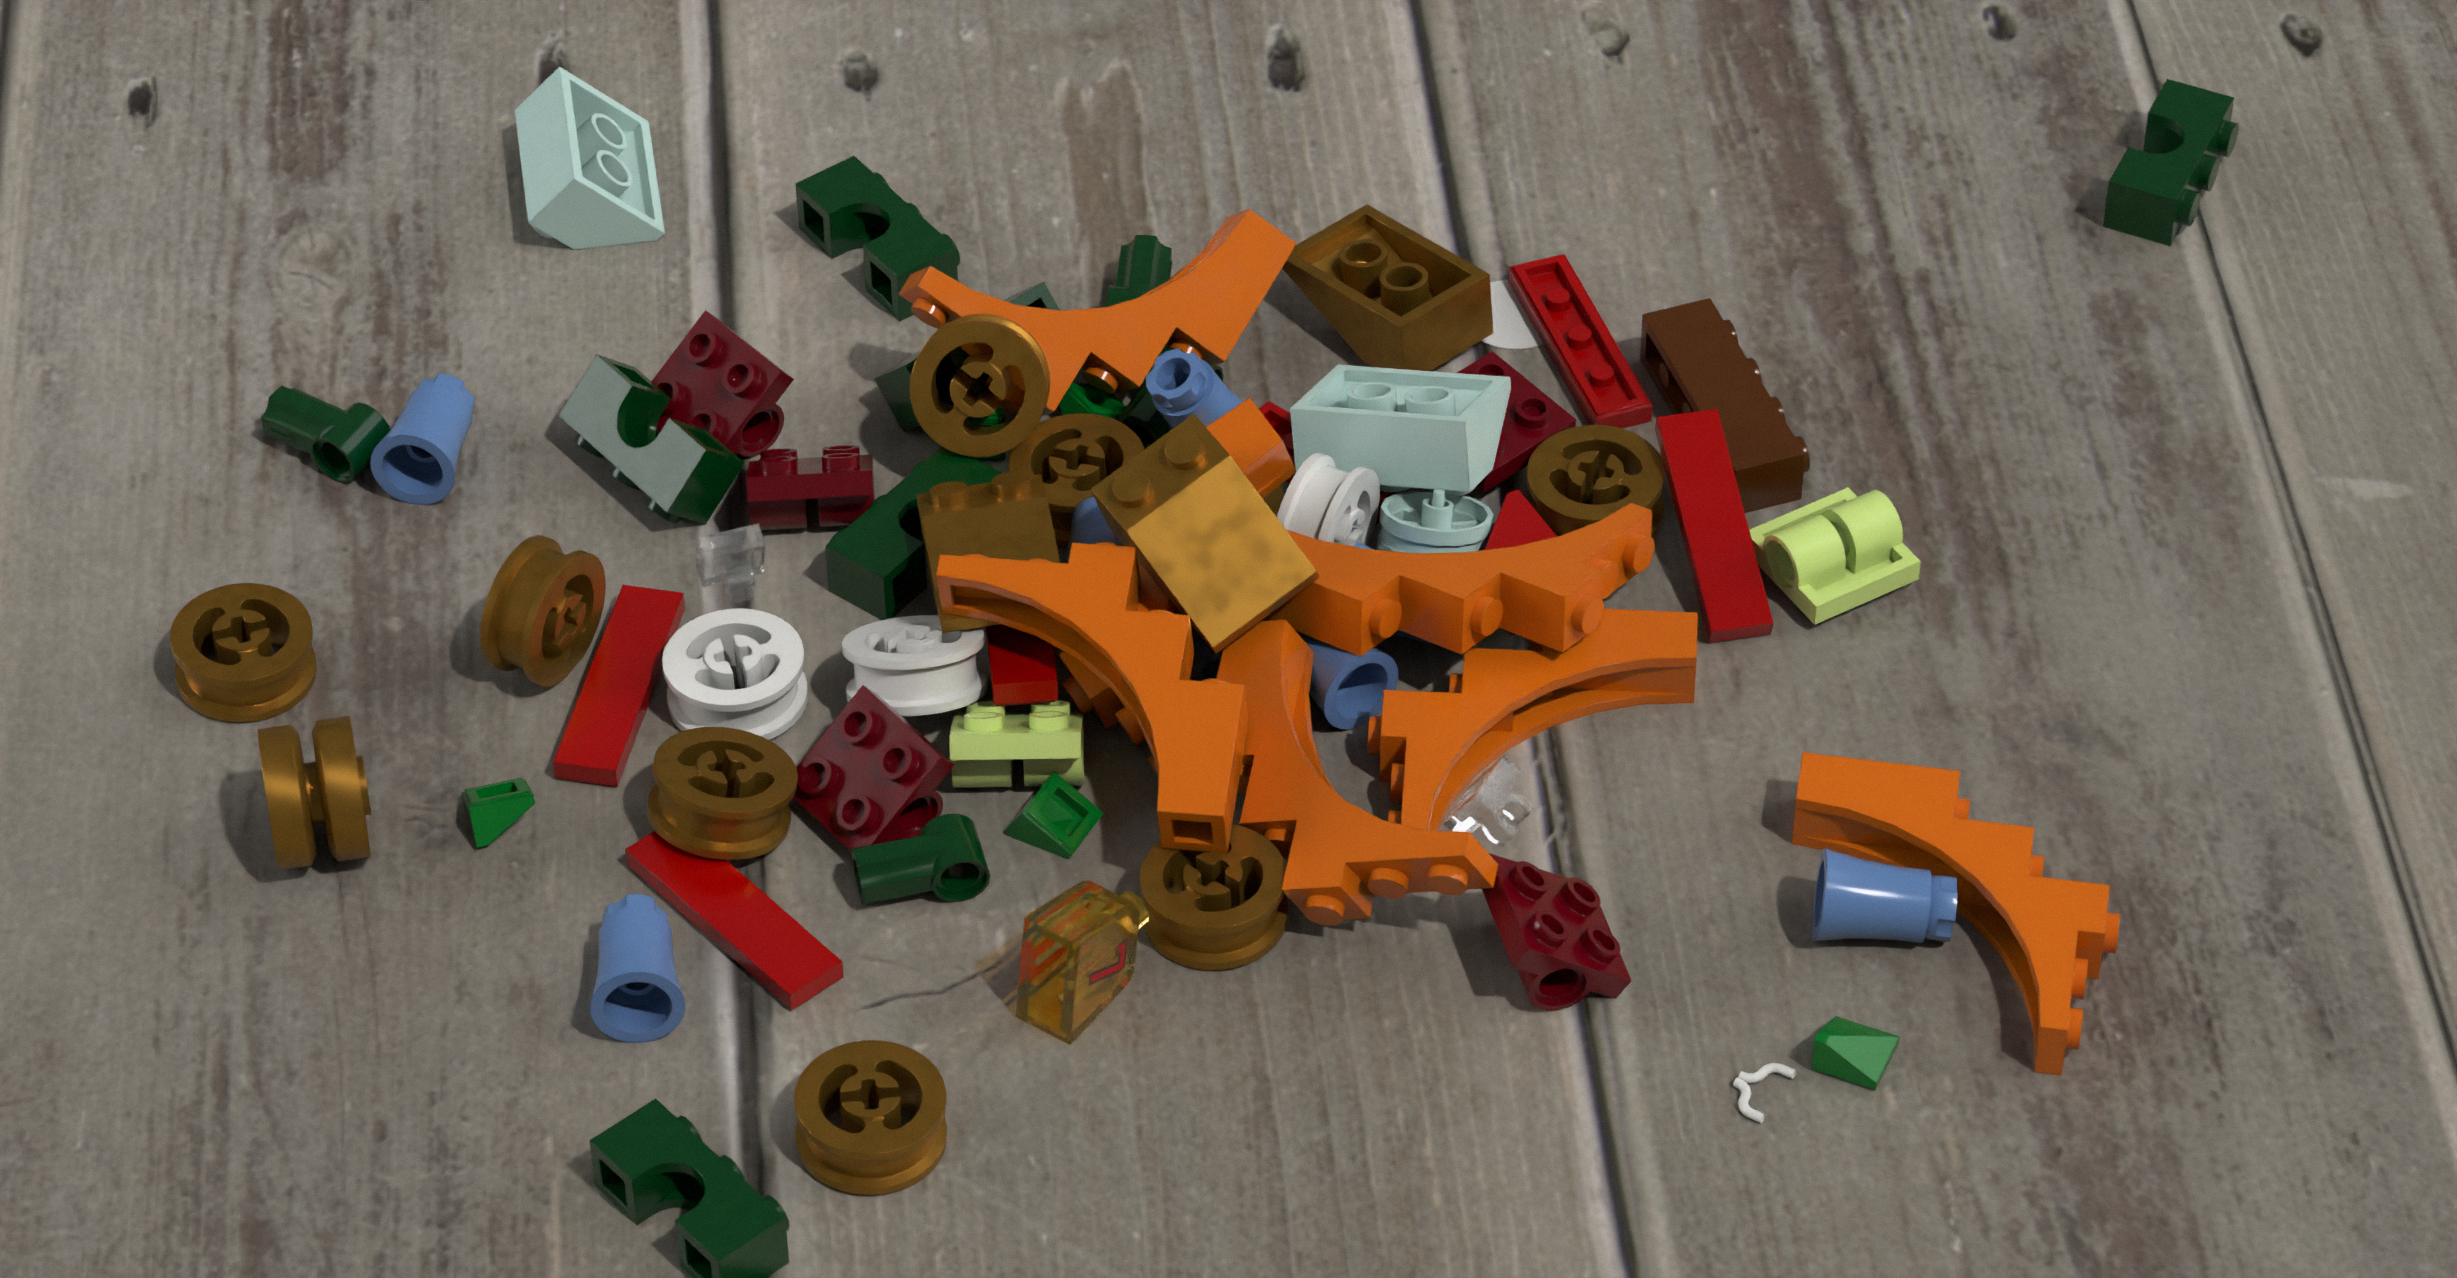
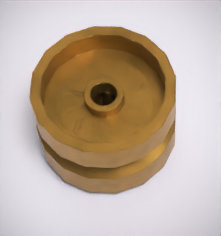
[257,716,372,871]

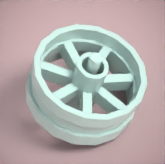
[1377,489,1494,553]

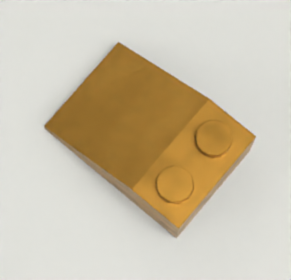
[1282,204,1493,371]
[1090,414,1320,654]
[916,471,1060,633]

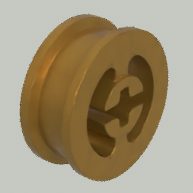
[909,314,1050,457]
[1008,413,1144,547]
[1527,425,1665,538]
[480,535,606,687]
[170,583,317,722]
[647,727,798,860]
[1140,824,1288,970]
[794,1040,947,1195]

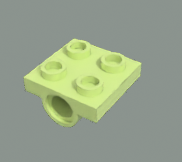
[1749,487,1921,625]
[949,700,1084,788]

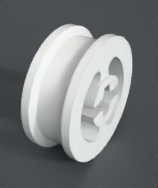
[1277,452,1380,547]
[662,608,808,740]
[842,615,988,716]

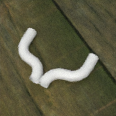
[1733,1063,1797,1123]

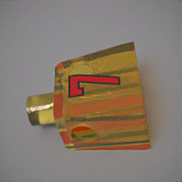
[1015,881,1149,1045]

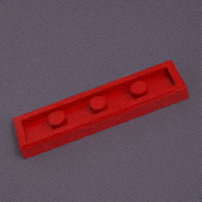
[1508,254,1653,429]
[1655,409,1774,643]
[553,585,685,787]
[625,831,844,1011]

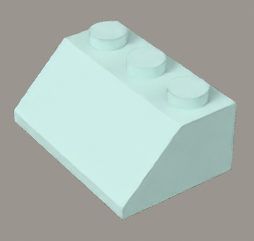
[515,67,665,250]
[1290,365,1511,497]

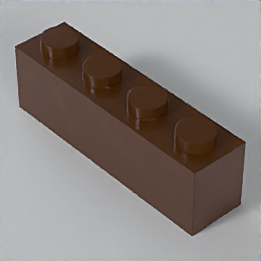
[1640,298,1810,513]

